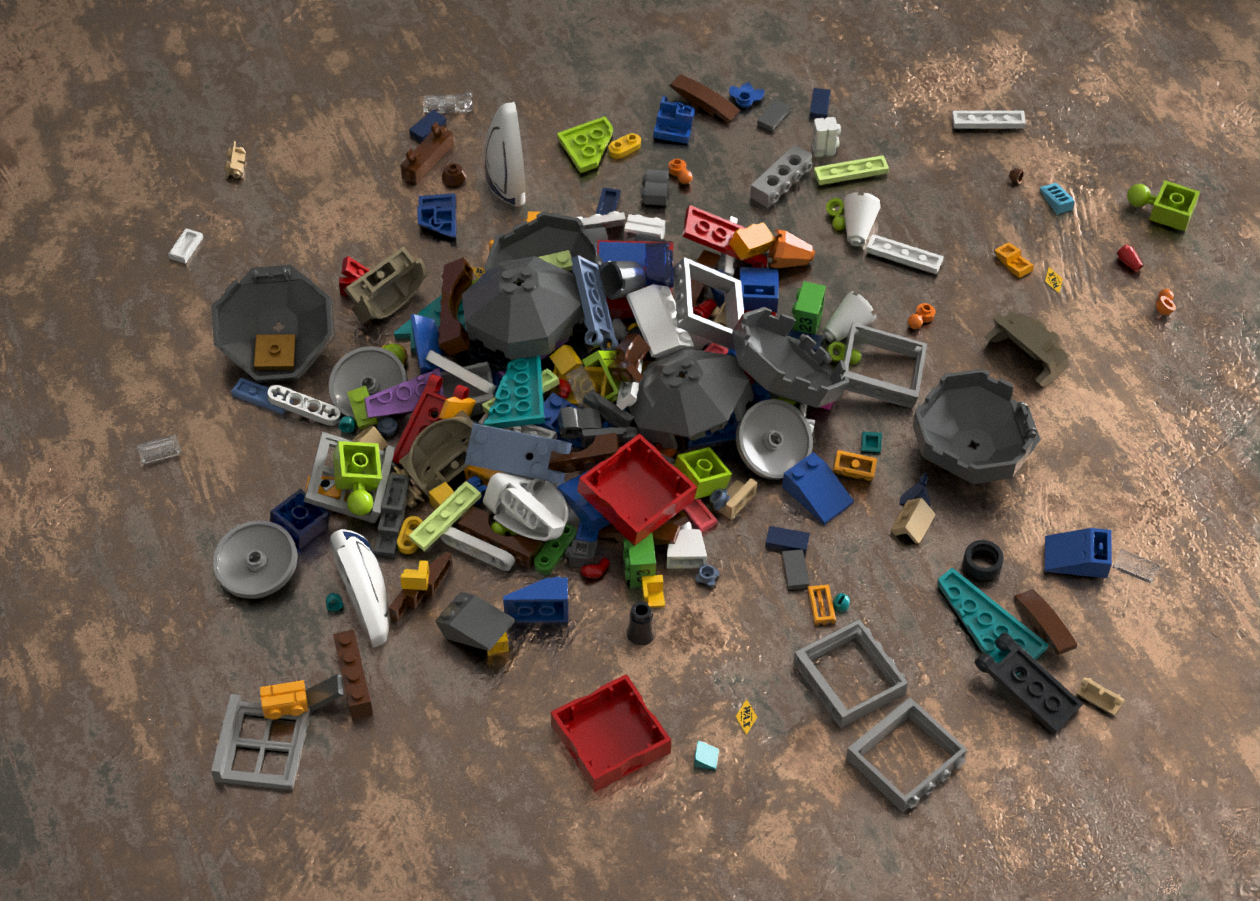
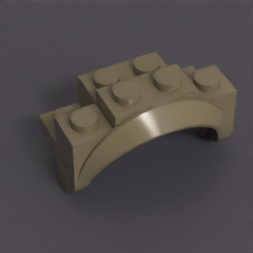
[344,246,428,324]
[984,311,1070,386]
[399,410,474,498]

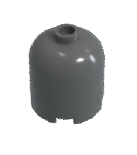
[599,261,646,300]

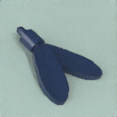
[900,473,931,507]

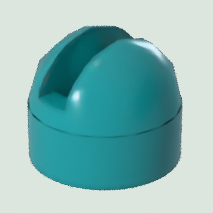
[339,416,355,433]
[325,593,343,611]
[833,593,850,612]

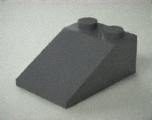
[435,592,515,651]

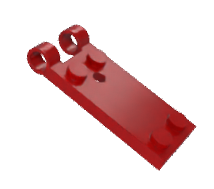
[682,205,768,268]
[392,374,469,472]

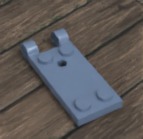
[571,255,619,352]
[465,423,572,484]

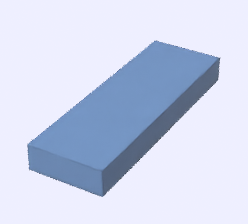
[231,377,293,415]

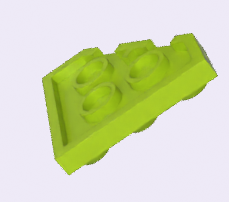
[557,116,613,173]

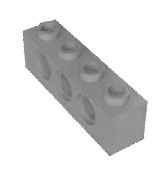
[750,144,813,208]

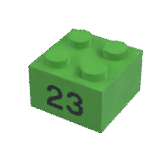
[791,281,826,334]
[623,533,656,588]

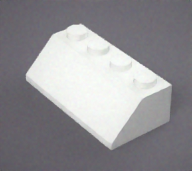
[626,284,695,358]

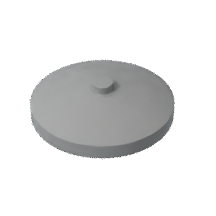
[329,346,408,421]
[736,399,813,480]
[213,520,298,598]

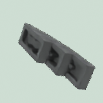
[374,474,411,558]

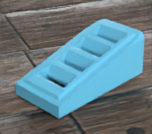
[1040,183,1075,215]

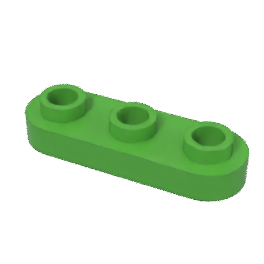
[534,524,577,575]

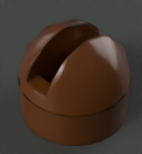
[1009,168,1024,184]

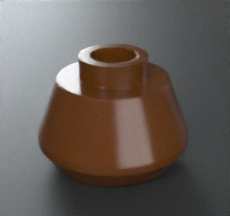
[442,163,466,187]

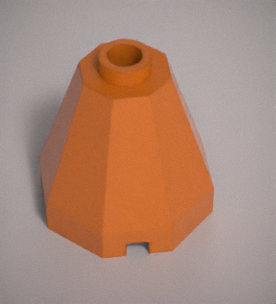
[768,229,815,268]

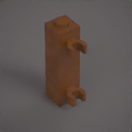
[400,122,454,185]

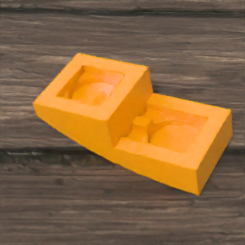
[994,242,1034,278]
[439,397,476,419]

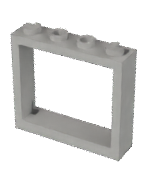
[673,257,744,350]
[842,323,927,409]
[794,619,908,728]
[846,698,967,812]

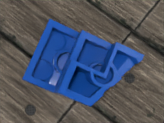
[653,95,695,144]
[417,193,457,238]

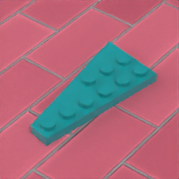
[483,355,545,428]
[937,567,1048,676]

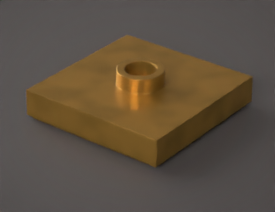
[254,334,296,370]

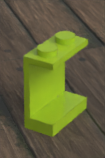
[582,350,621,403]

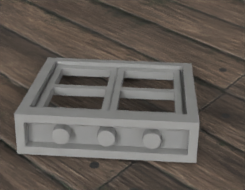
[304,432,395,524]
[211,694,311,790]

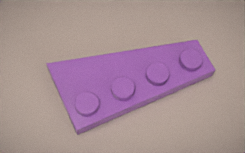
[364,368,444,419]

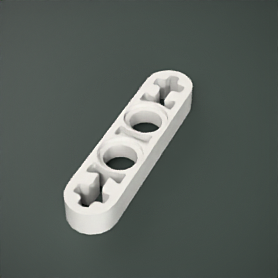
[426,350,497,394]
[267,385,340,426]
[440,527,515,571]

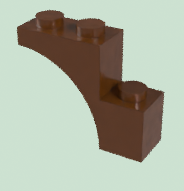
[608,334,650,383]

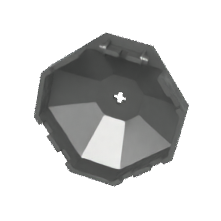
[484,211,604,286]
[462,256,585,360]
[211,265,335,383]
[732,307,849,408]
[627,348,754,449]
[913,369,1041,484]

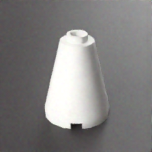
[843,192,880,246]
[823,291,877,342]

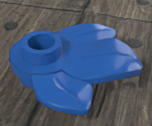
[729,82,764,107]

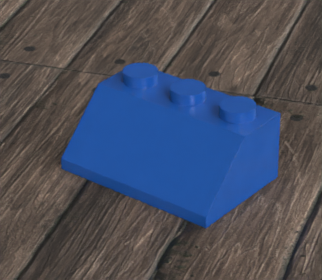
[411,314,446,375]

